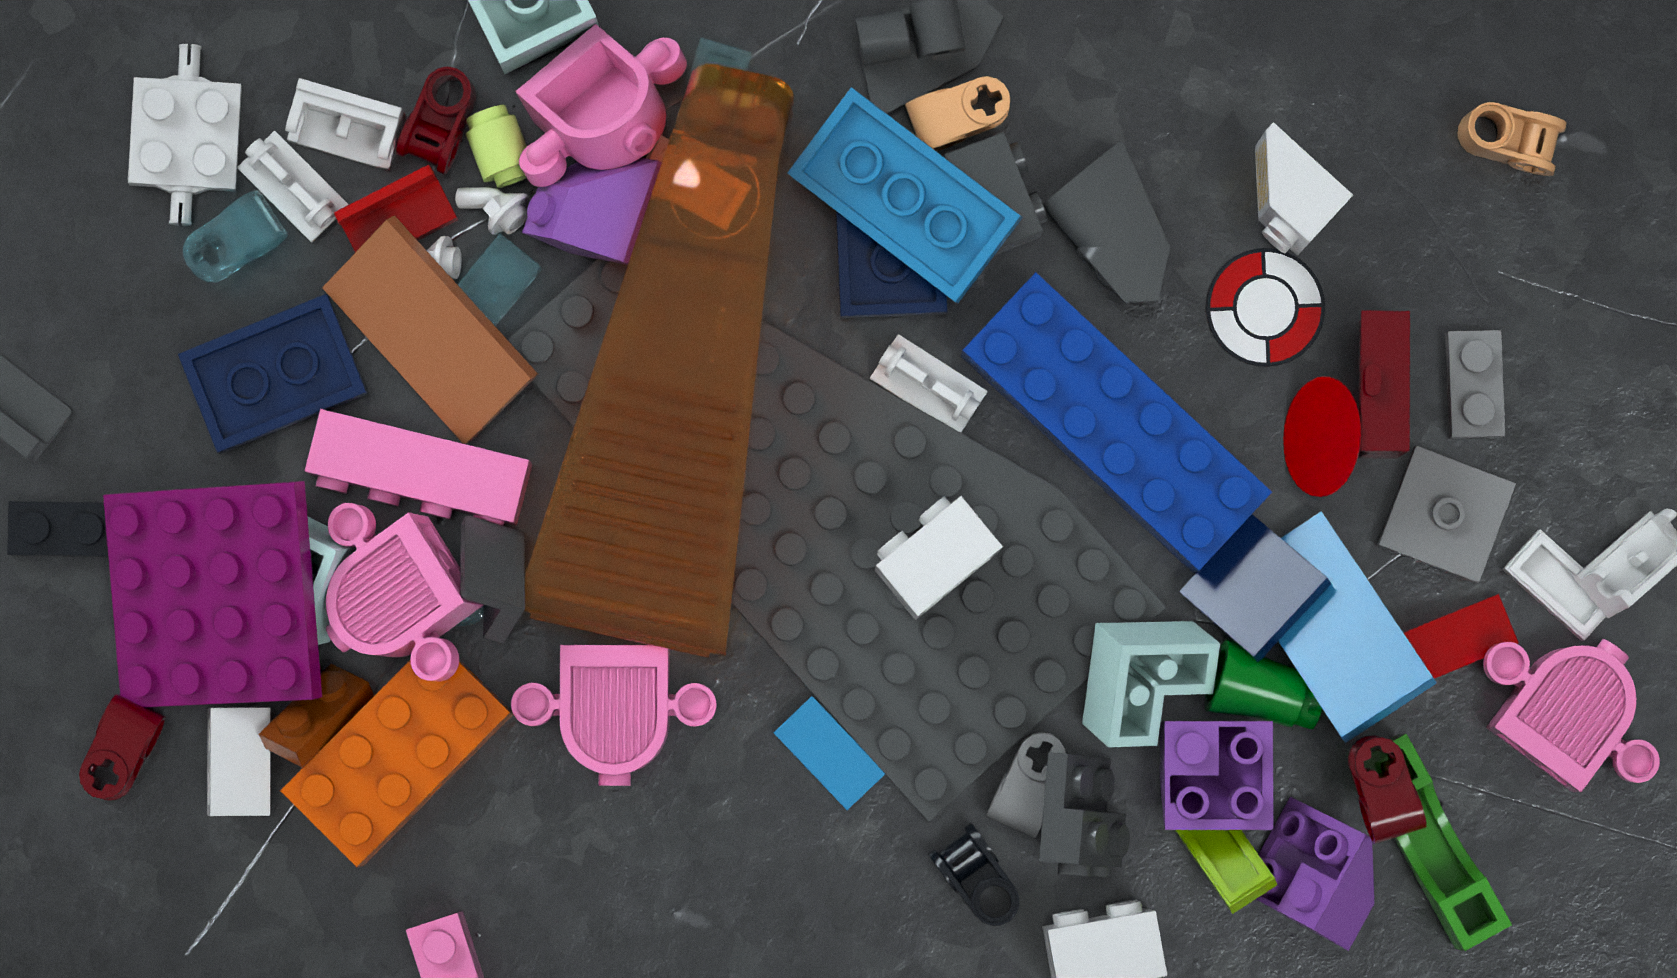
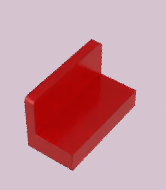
[334,165,458,252]

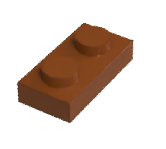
[259,664,374,767]

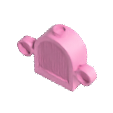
[515,24,687,187]
[326,503,483,682]
[1483,639,1660,792]
[511,645,717,786]

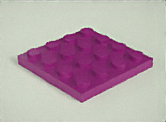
[103,481,322,707]

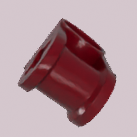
[395,66,477,175]
[79,694,166,801]
[1348,735,1427,844]

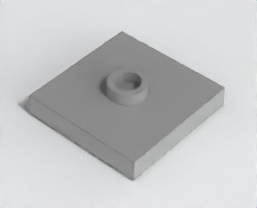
[1377,445,1516,584]

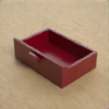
[1359,310,1410,459]

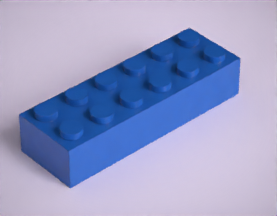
[960,272,1272,574]

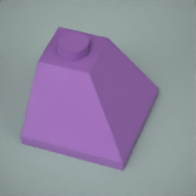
[522,158,666,265]

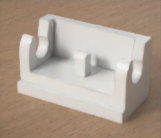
[285,78,407,171]
[1573,508,1677,618]
[207,708,270,816]

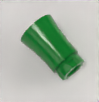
[1204,640,1322,730]

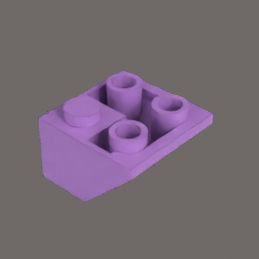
[1159,721,1273,830]
[1255,797,1375,951]

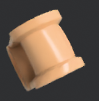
[905,76,1010,151]
[1457,102,1567,176]

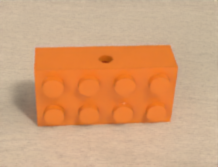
[280,659,514,867]

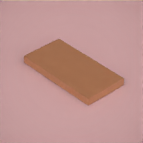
[322,216,538,444]

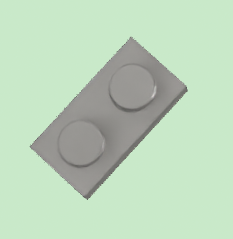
[1445,330,1505,439]

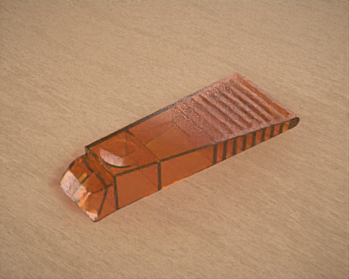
[524,64,794,658]

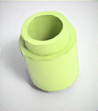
[466,105,527,188]

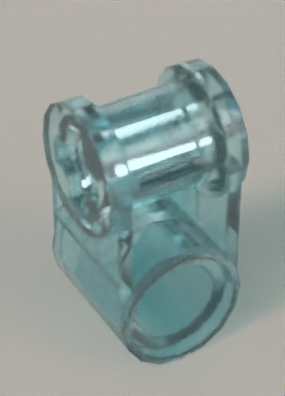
[183,190,289,282]

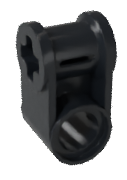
[928,823,1020,926]

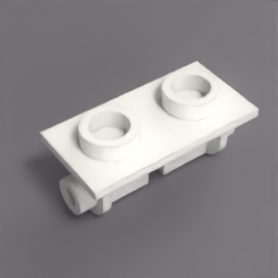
[237,131,349,243]
[869,334,988,432]

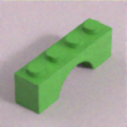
[1364,734,1512,951]

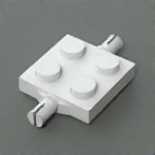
[128,44,242,226]

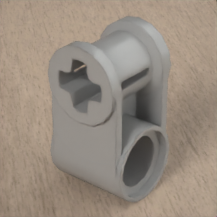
[986,731,1066,838]

